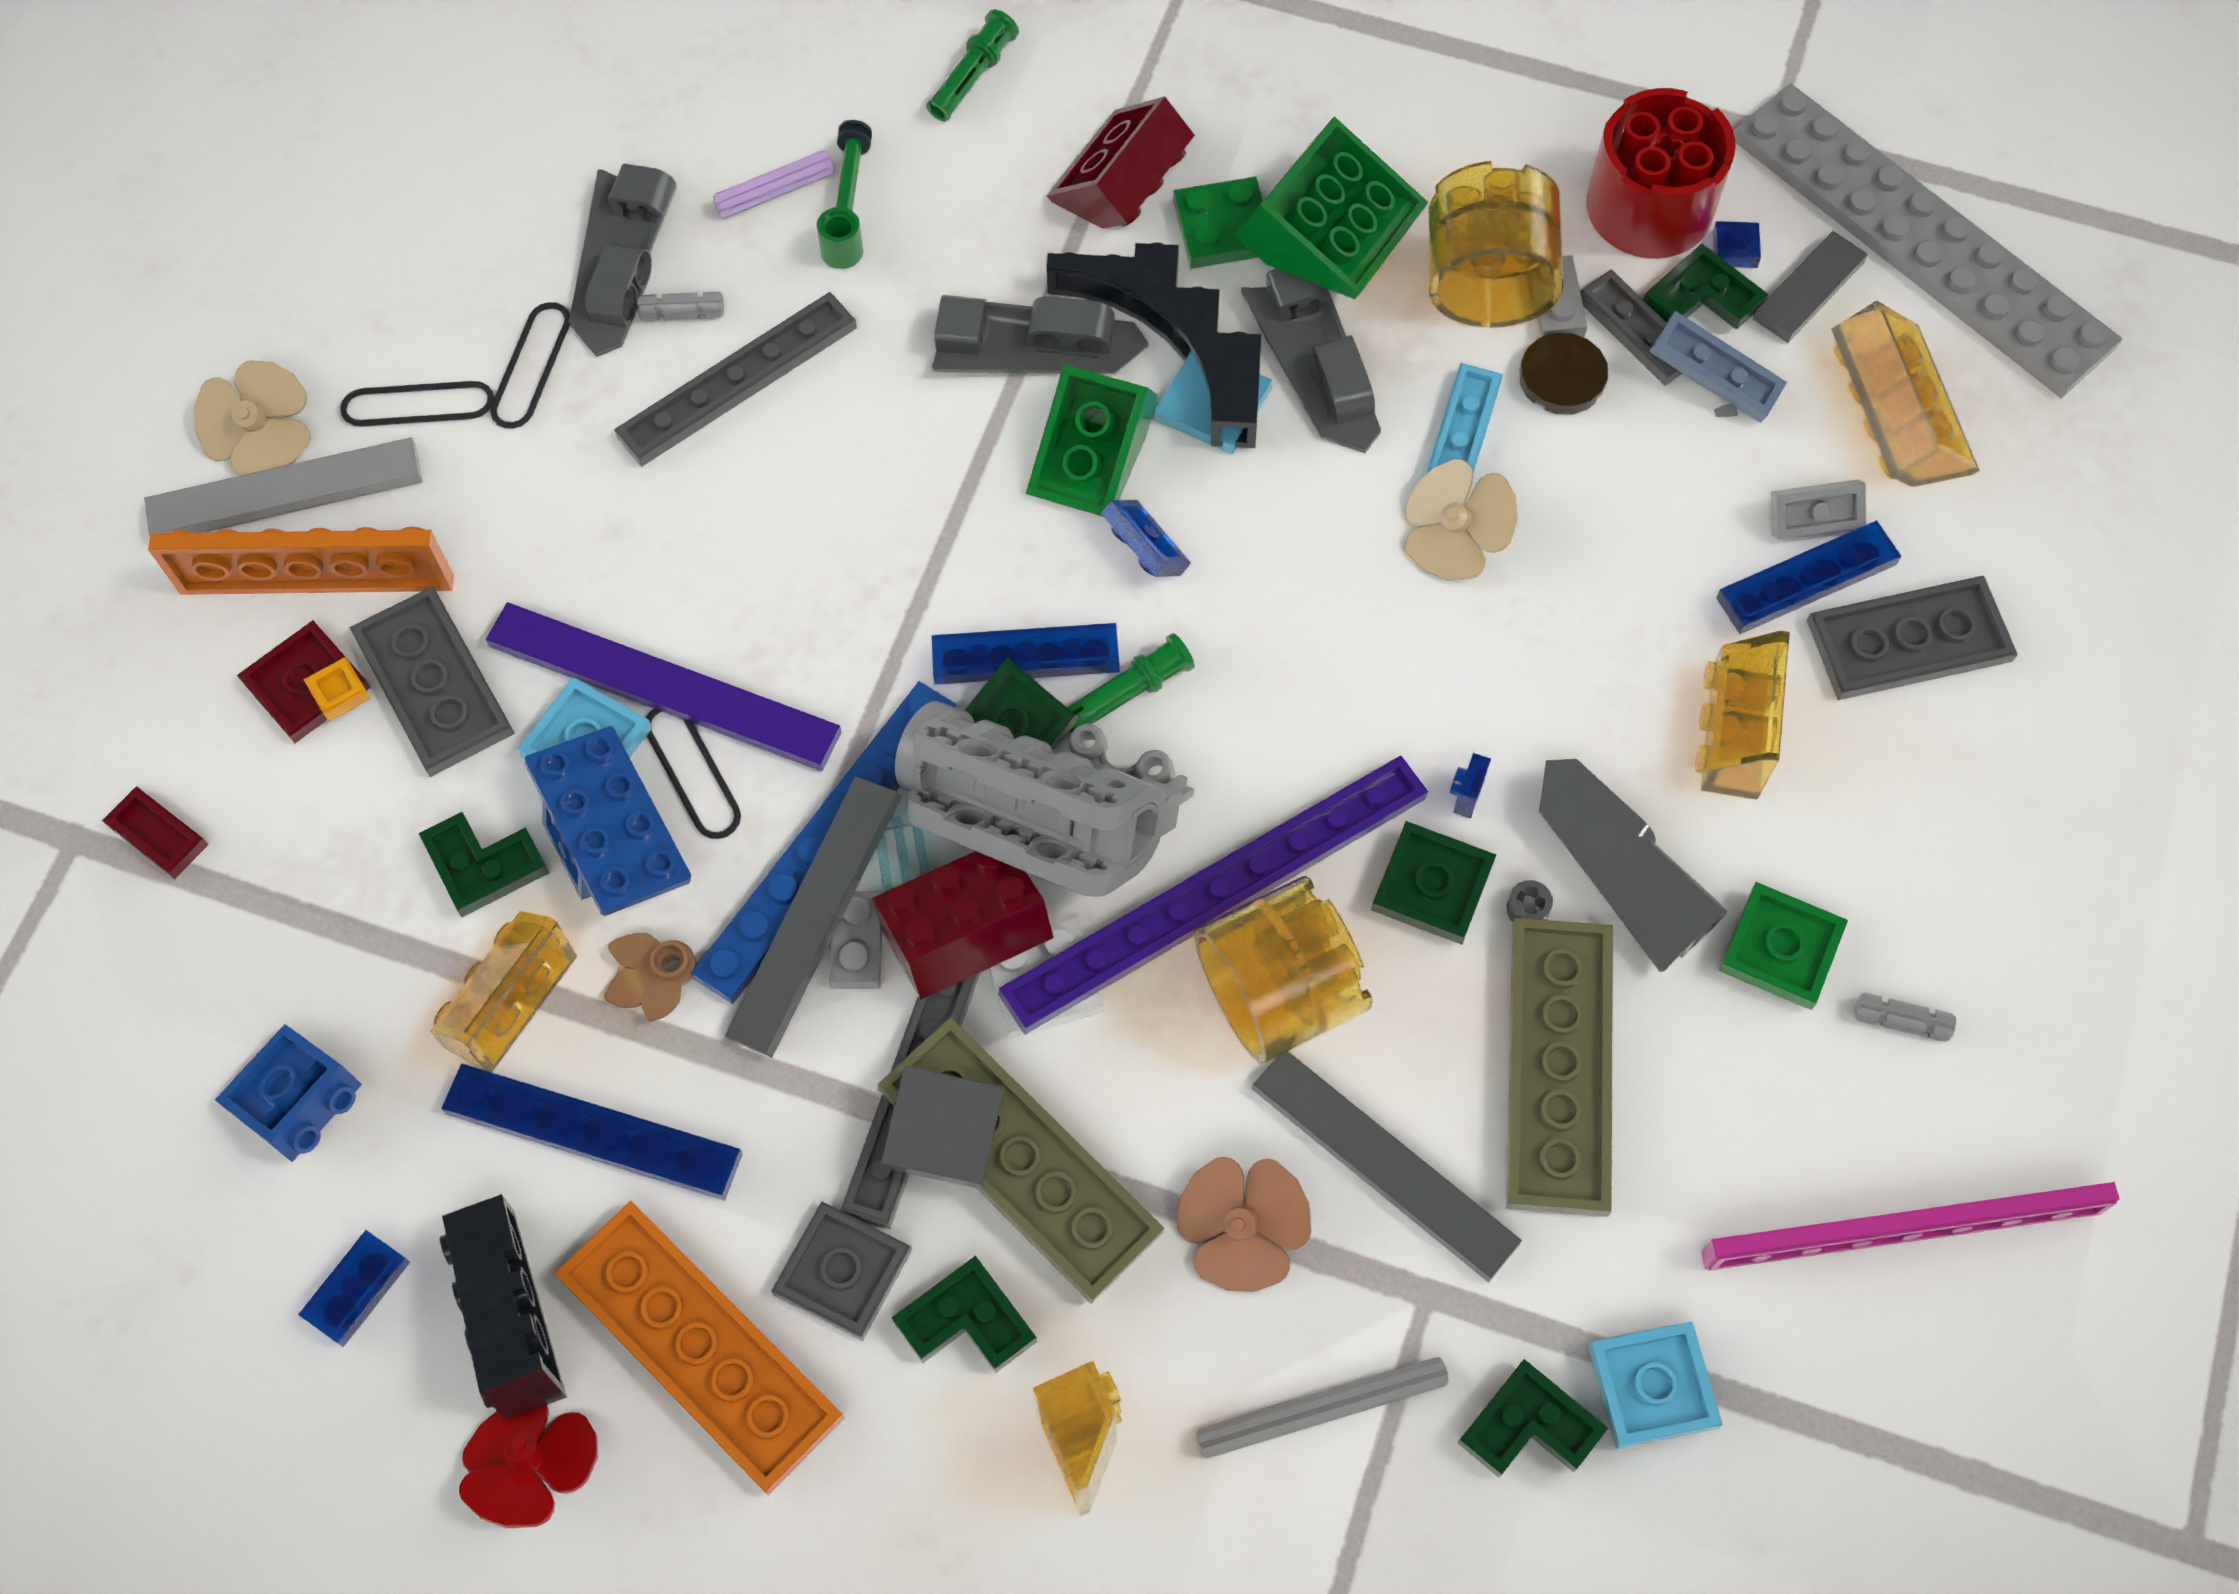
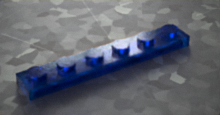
[441,1063,743,1201]

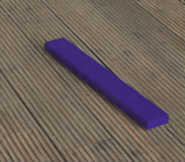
[485,602,842,771]

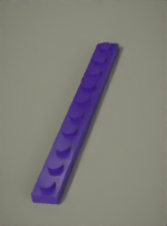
[998,755,1429,1035]

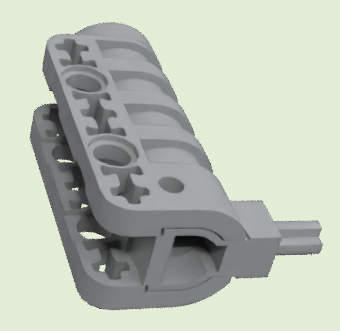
[895,701,1194,897]

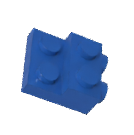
[215,1024,362,1162]

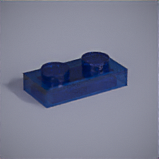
[1101,500,1191,577]
[298,1230,410,1347]

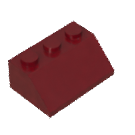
[1047,96,1195,229]

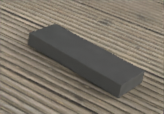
[1753,231,1868,343]
[1580,269,1683,386]

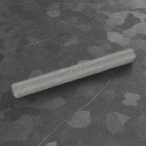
[1196,1357,1449,1459]

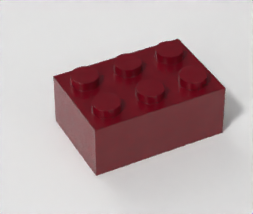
[872,851,1054,1000]

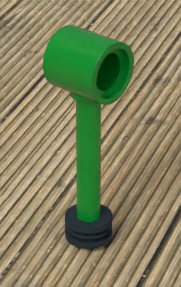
[816,120,872,269]

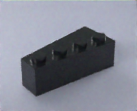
[439,1194,567,1420]

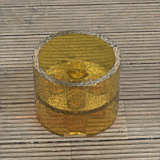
[1428,161,1564,327]
[1194,876,1372,1064]

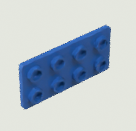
[524,726,691,916]

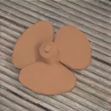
[1176,1157,1312,1292]

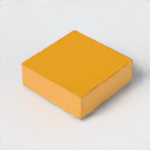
[304,657,371,722]

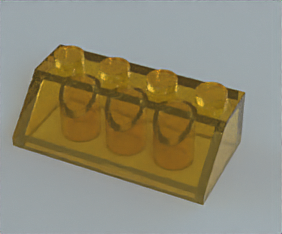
[1831,300,1980,487]

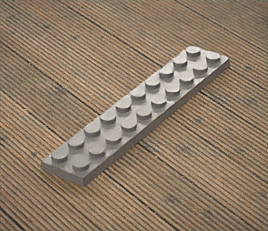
[1734,83,2123,399]

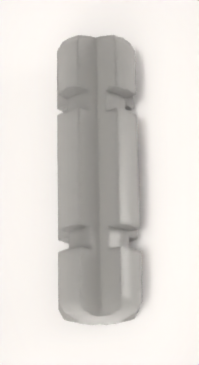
[638,291,724,321]
[1855,993,1956,1042]

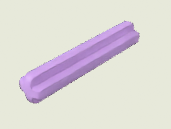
[713,150,834,218]

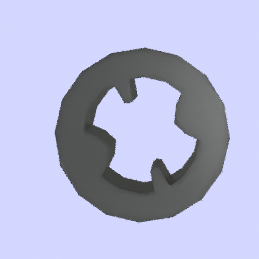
[1506,880,1553,922]

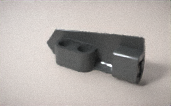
[569,164,677,357]
[1241,269,1381,453]
[932,295,1149,373]
[1539,759,1728,972]

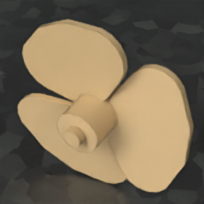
[194,360,311,475]
[1404,459,1518,580]

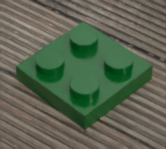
[1173,176,1263,269]
[1719,882,1848,1010]

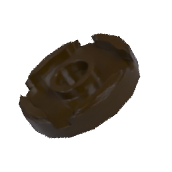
[1519,333,1608,415]

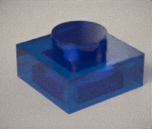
[1713,221,1761,268]
[1449,753,1491,819]

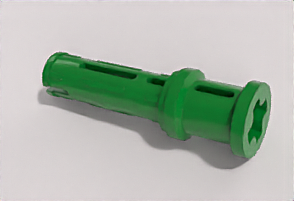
[926,9,1019,122]
[1068,633,1195,733]

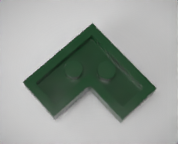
[1643,243,1769,330]
[418,812,550,917]
[891,1255,1038,1373]
[1457,1359,1609,1478]

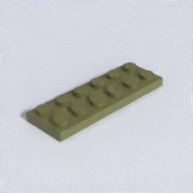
[1506,918,1613,1217]
[878,1017,1165,1304]

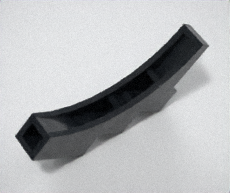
[1046,242,1261,448]

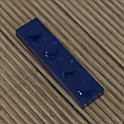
[1716,520,1901,634]
[931,623,1120,685]

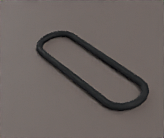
[490,302,570,429]
[340,381,494,426]
[646,708,741,839]

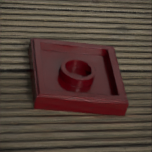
[237,620,371,744]

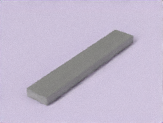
[144,437,422,536]

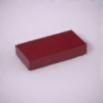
[102,786,209,880]

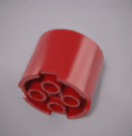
[1586,88,1736,258]

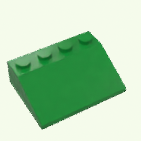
[1234,116,1429,299]

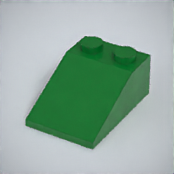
[1025,364,1158,519]

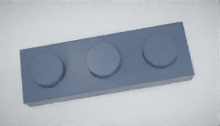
[1649,311,1787,423]

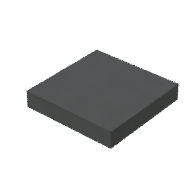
[881,1066,1004,1189]
[771,1201,912,1341]

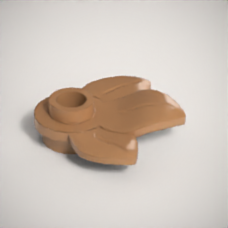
[604,933,697,1022]

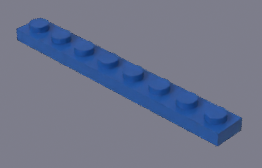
[691,681,957,1005]

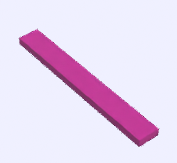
[1701,1182,2120,1271]

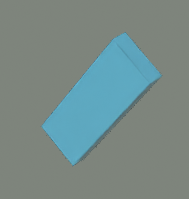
[1426,363,1503,474]

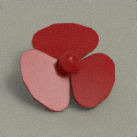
[459,1405,598,1528]

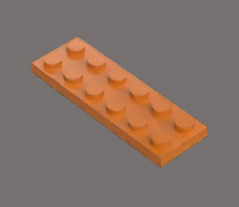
[148,526,454,595]
[554,1200,845,1496]

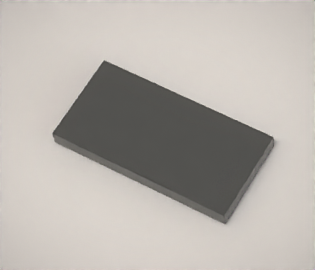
[1806,575,2018,700]
[349,586,515,777]

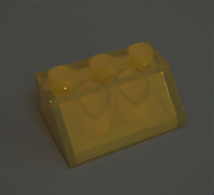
[1695,630,1790,800]
[430,911,577,1076]
[1032,1361,1122,1516]

